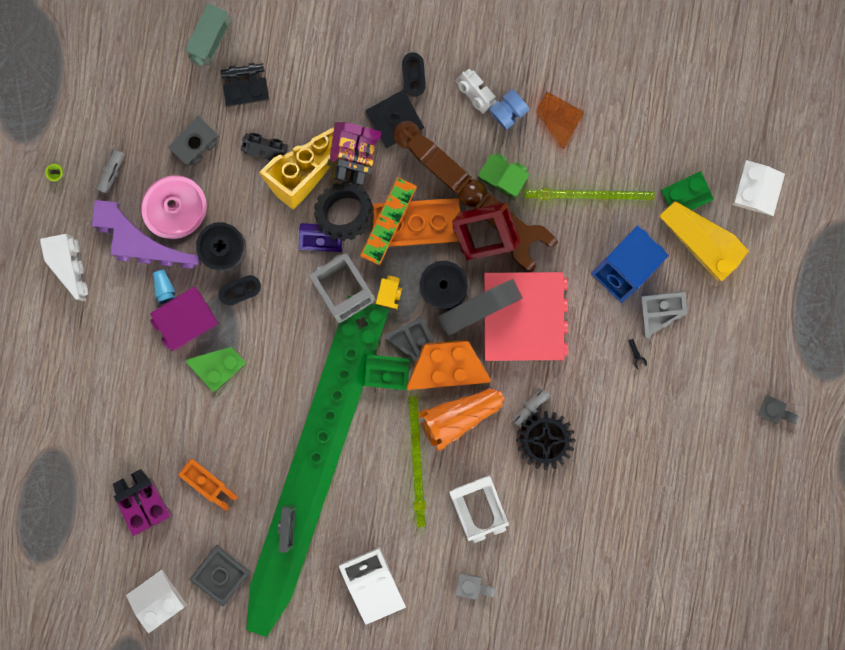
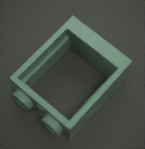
[185,3,232,67]

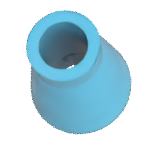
[153,270,176,304]

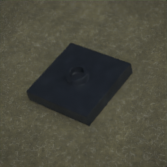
[366,89,425,149]

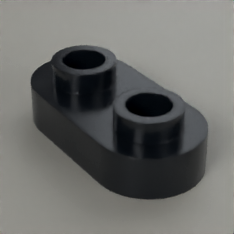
[402,52,426,97]
[219,275,261,306]

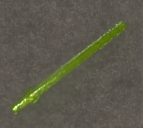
[524,187,655,201]
[408,396,427,528]

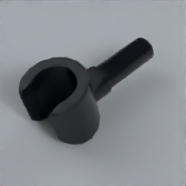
[628,339,647,370]

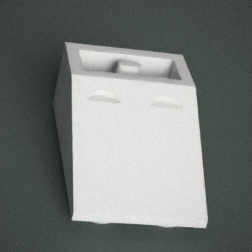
[40,234,88,301]
[339,547,406,625]

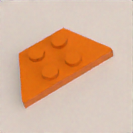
[406,340,491,390]

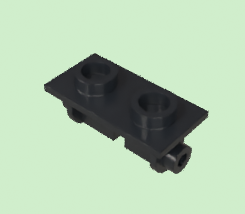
[241,133,288,161]

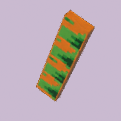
[360,177,417,266]

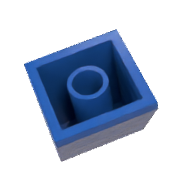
[591,225,669,303]

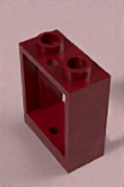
[452,202,521,261]

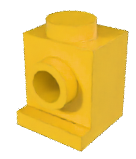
[376,275,402,310]

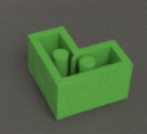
[477,153,530,200]

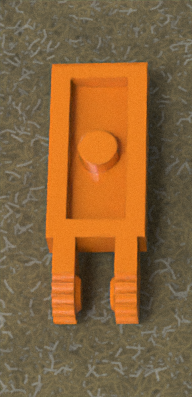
[178,458,238,512]

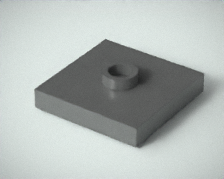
[278,505,296,552]
[189,545,251,607]

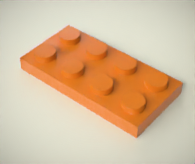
[373,198,460,247]

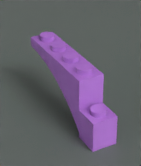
[92,200,201,269]

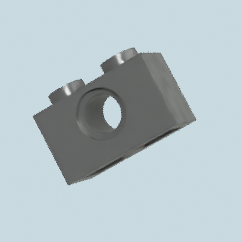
[168,116,219,167]

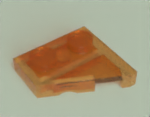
[536,91,584,150]

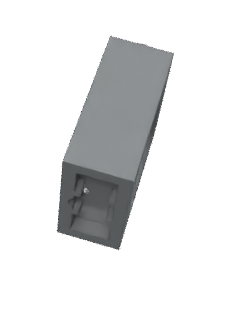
[309,253,376,323]

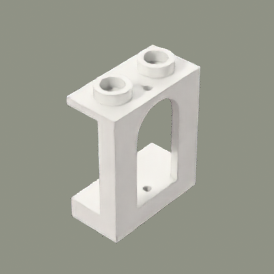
[449,475,509,543]

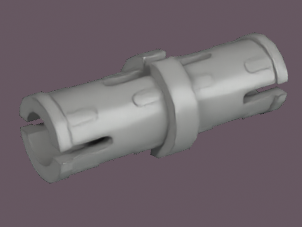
[95,149,125,194]
[512,387,551,429]

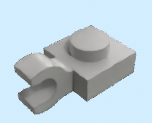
[456,573,495,600]

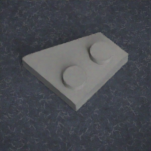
[641,291,687,338]

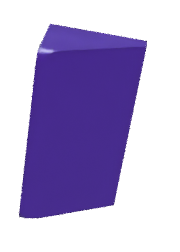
[298,223,343,252]

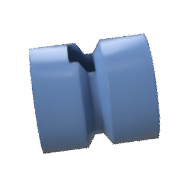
[488,89,530,130]

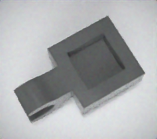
[758,395,799,424]

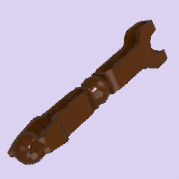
[393,121,558,272]

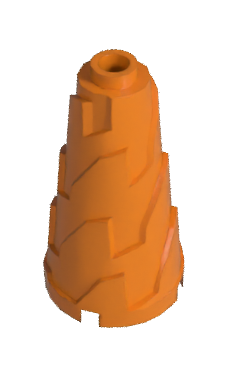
[418,388,505,452]

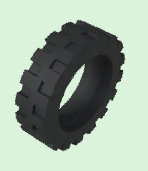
[314,182,374,241]

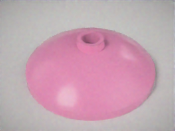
[141,175,207,239]

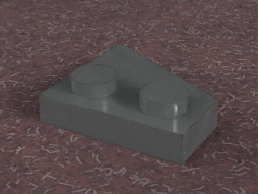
[384,317,434,361]

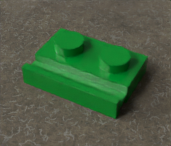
[661,171,714,210]
[363,354,410,391]

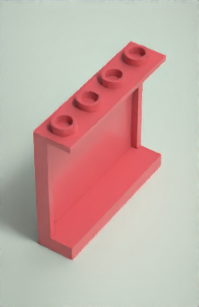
[484,272,568,361]

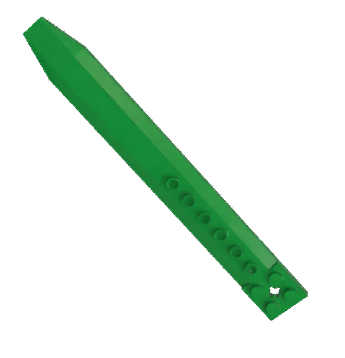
[246,295,390,637]

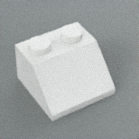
[731,160,785,216]
[126,570,187,633]

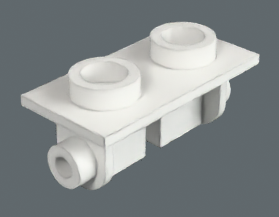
[455,68,497,114]

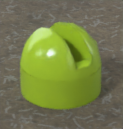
[45,163,64,181]

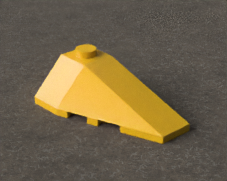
[259,127,334,210]
[659,201,749,281]

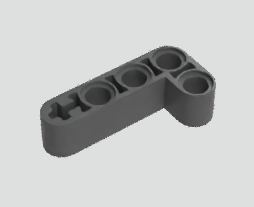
[437,279,523,337]

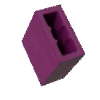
[150,286,219,351]

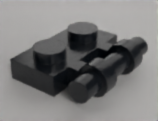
[220,62,270,107]

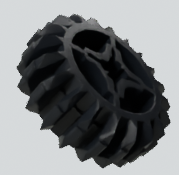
[516,411,576,470]

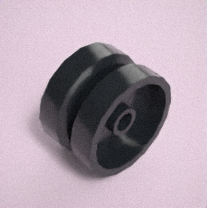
[196,222,246,271]
[420,260,468,310]

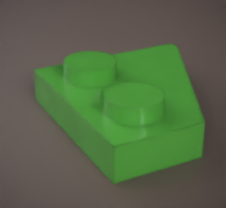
[186,347,246,392]

